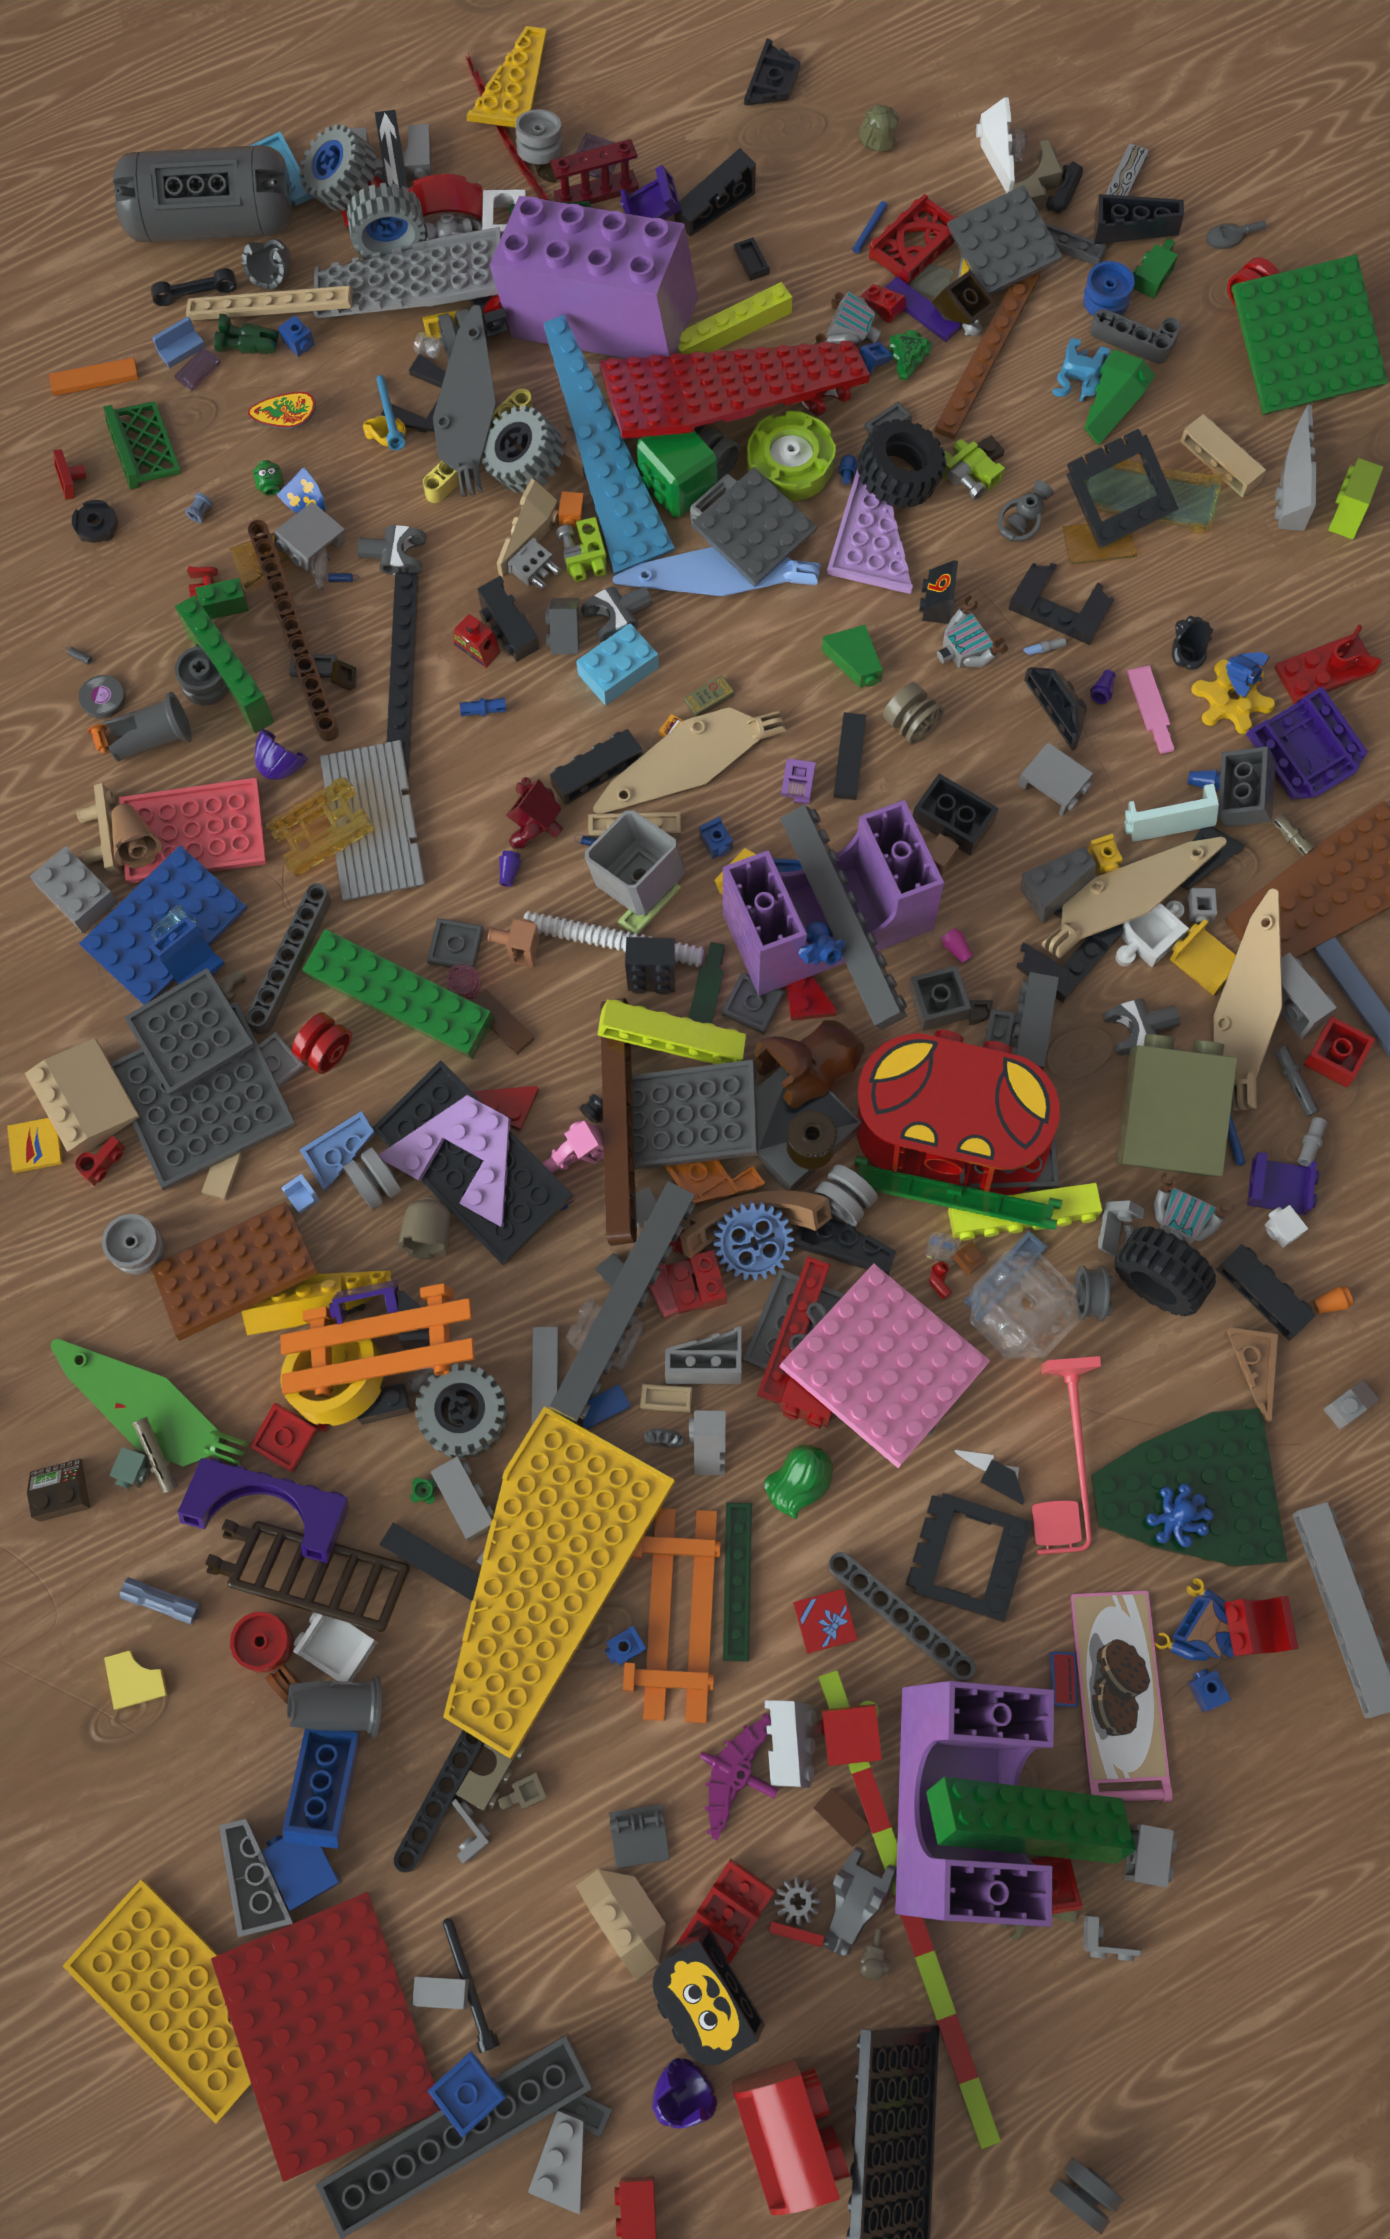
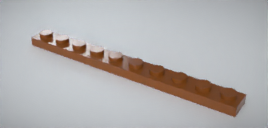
[934,271,1041,439]

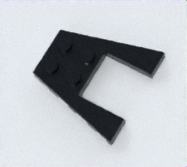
[380,354,446,433]

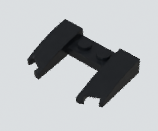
[1009,563,1114,645]
[1016,909,1124,1003]

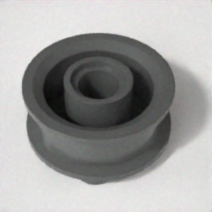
[1074,1265,1113,1321]

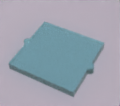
[908,264,953,298]

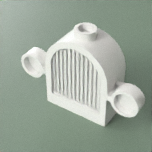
[1115,901,1189,967]

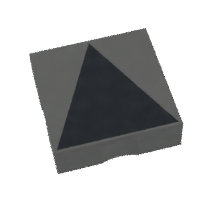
[755,1066,862,1191]

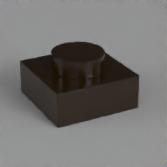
[977,435,1004,462]
[331,660,356,691]

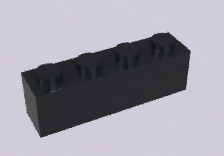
[550,729,643,805]
[1216,1244,1316,1341]

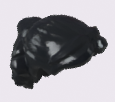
[1172,615,1213,670]

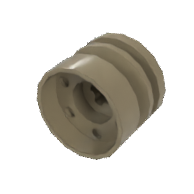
[883,682,944,745]

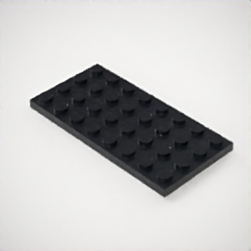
[373,1060,574,1265]

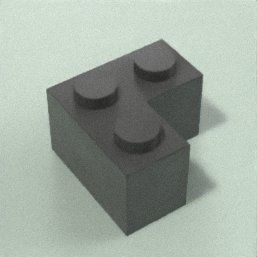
[545,598,580,654]

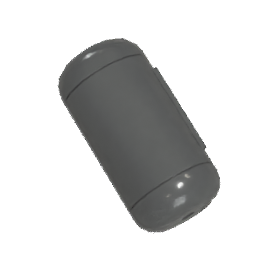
[113,145,292,243]

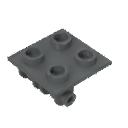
[609,1804,670,1868]

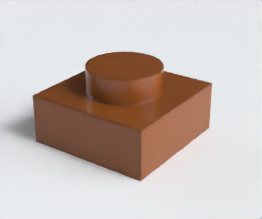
[952,1241,988,1276]

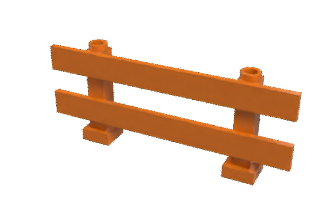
[280,1283,475,1397]
[623,1508,721,1723]

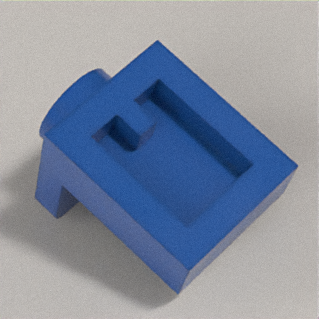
[859,341,893,376]

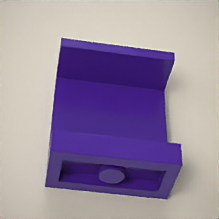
[1247,1152,1320,1215]
[329,1279,399,1324]

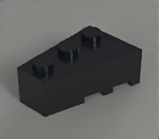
[477,575,540,662]

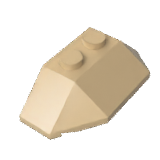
[576,1869,666,1980]

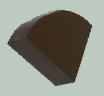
[535,162,556,183]
[969,1000,993,1026]

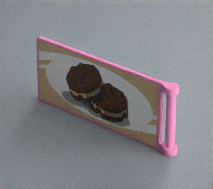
[1070,1591,1173,1803]

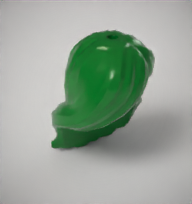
[764,1444,833,1519]

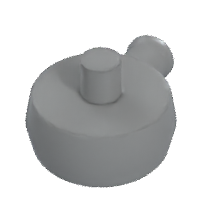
[962,318,982,337]

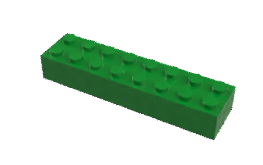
[302,929,495,1060]
[926,1777,1136,1864]

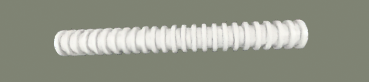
[523,911,704,967]

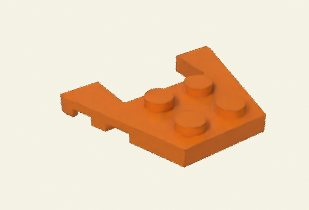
[664,1160,765,1206]

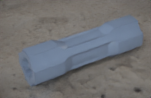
[119,1577,202,1625]

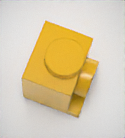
[1088,833,1123,875]

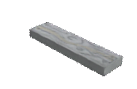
[1105,143,1149,196]

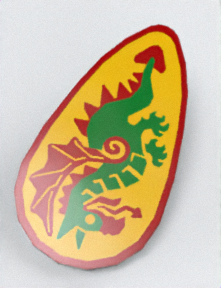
[248,391,316,430]

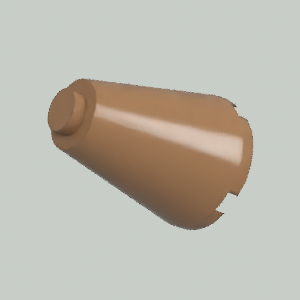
[111,804,162,868]

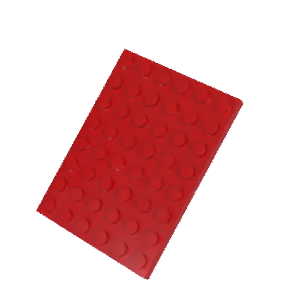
[211,1892,440,2182]

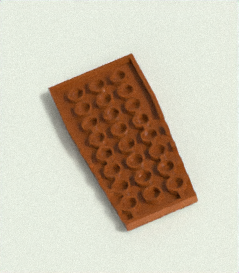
[1225,801,1390,958]

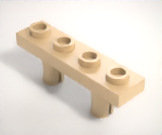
[76,783,124,877]

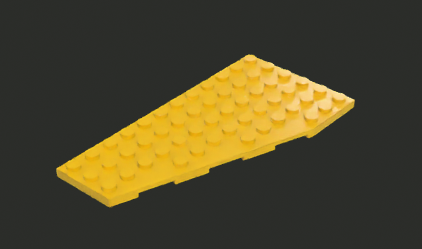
[443,1406,676,1760]

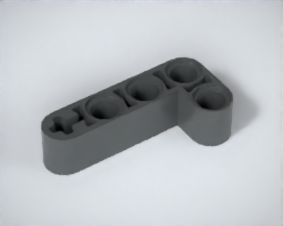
[1090,309,1181,364]

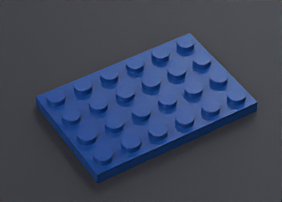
[79,845,248,1005]

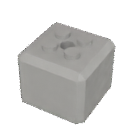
[585,810,685,916]

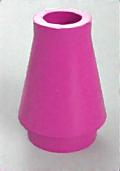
[941,927,974,964]

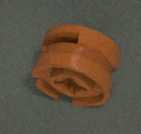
[266,1663,301,1704]

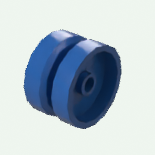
[1083,261,1135,316]

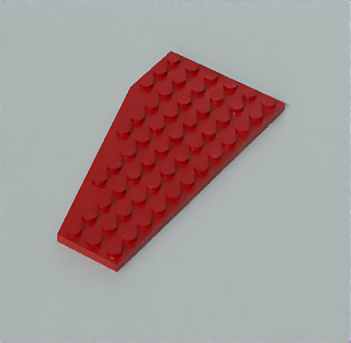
[600,341,870,438]

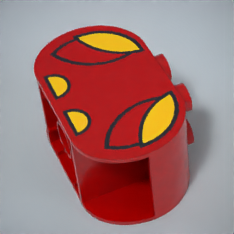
[857,1030,1060,1196]

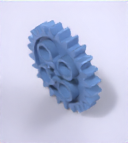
[713,1200,794,1281]

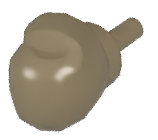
[859,1929,891,1980]

